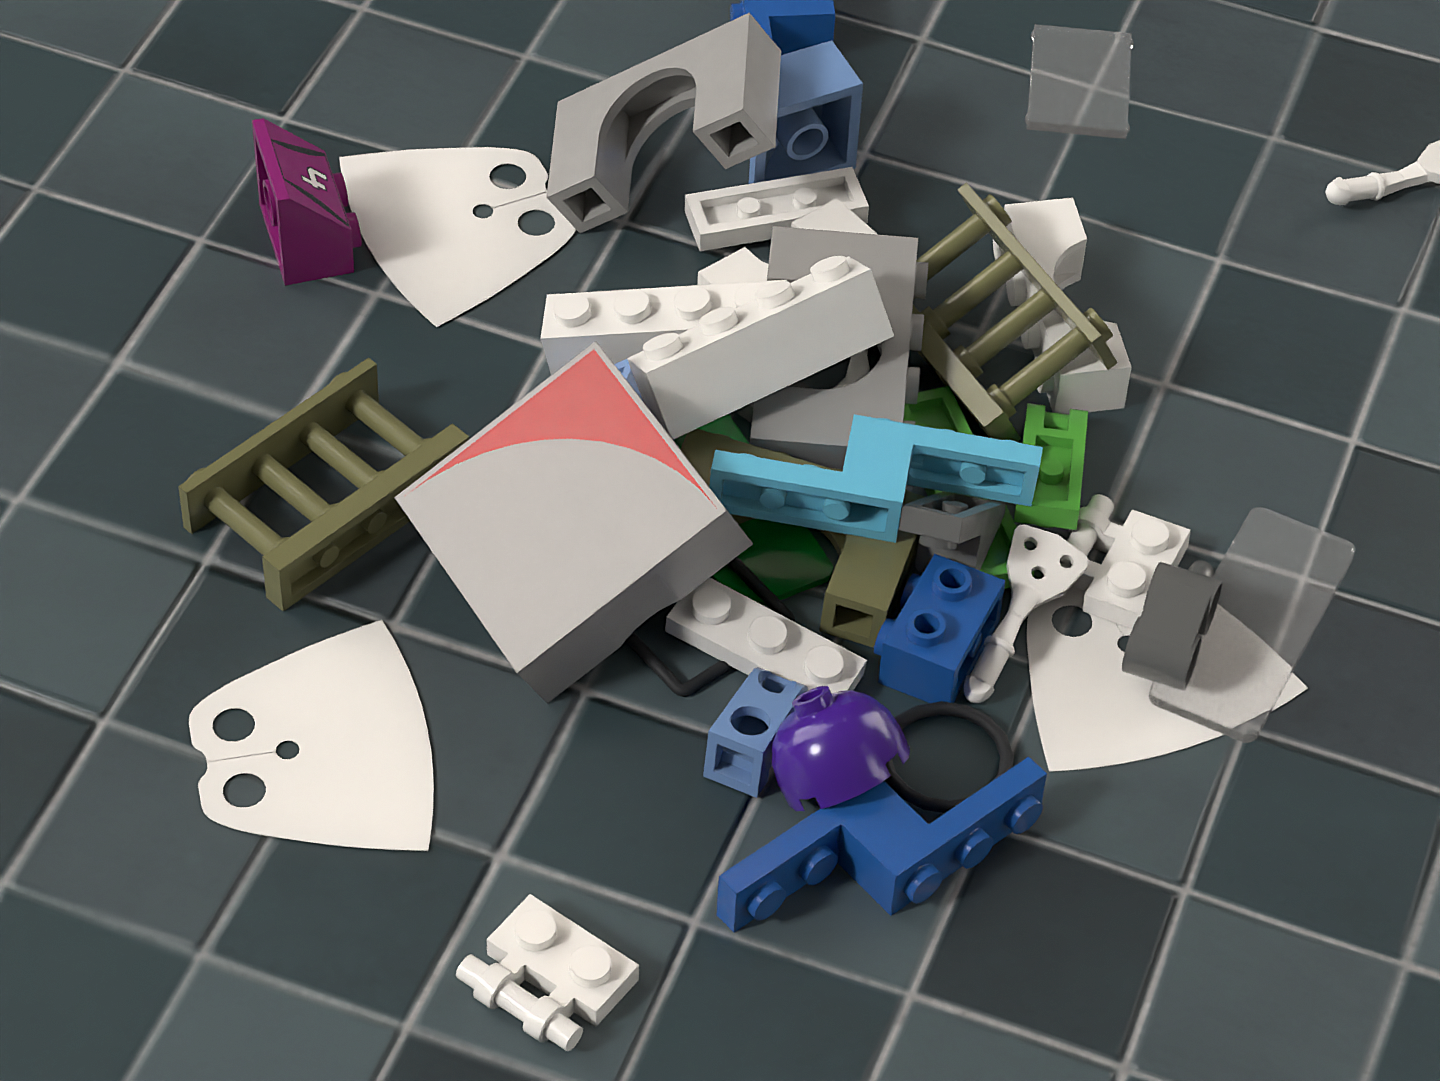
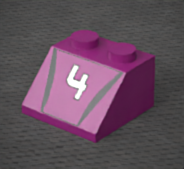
[252,118,362,286]

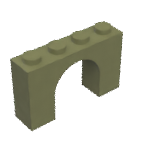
[680,429,925,648]

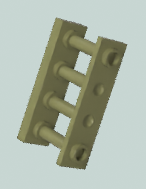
[912,182,1118,442]
[178,357,470,611]

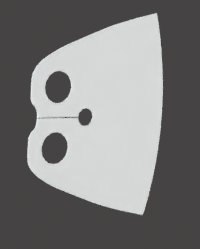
[339,147,576,327]
[1027,586,1308,772]
[189,620,434,851]

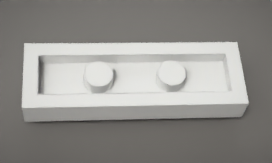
[685,167,869,251]
[665,578,867,693]

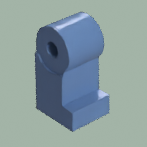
[703,667,808,798]

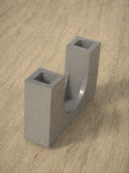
[546,12,781,233]
[750,226,928,470]

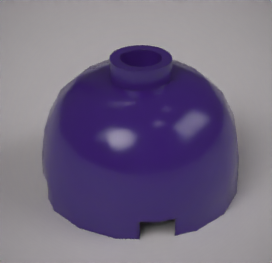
[772,686,910,811]

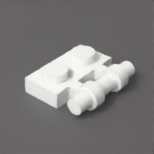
[1058,494,1190,629]
[456,894,639,1051]

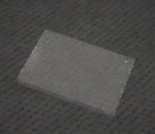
[1025,24,1133,139]

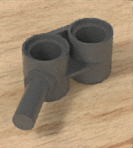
[1122,560,1223,691]

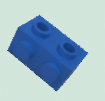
[874,553,1005,703]

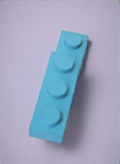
[709,414,1043,543]

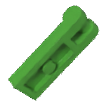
[1014,403,1088,530]

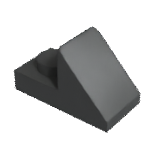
[899,491,1006,573]

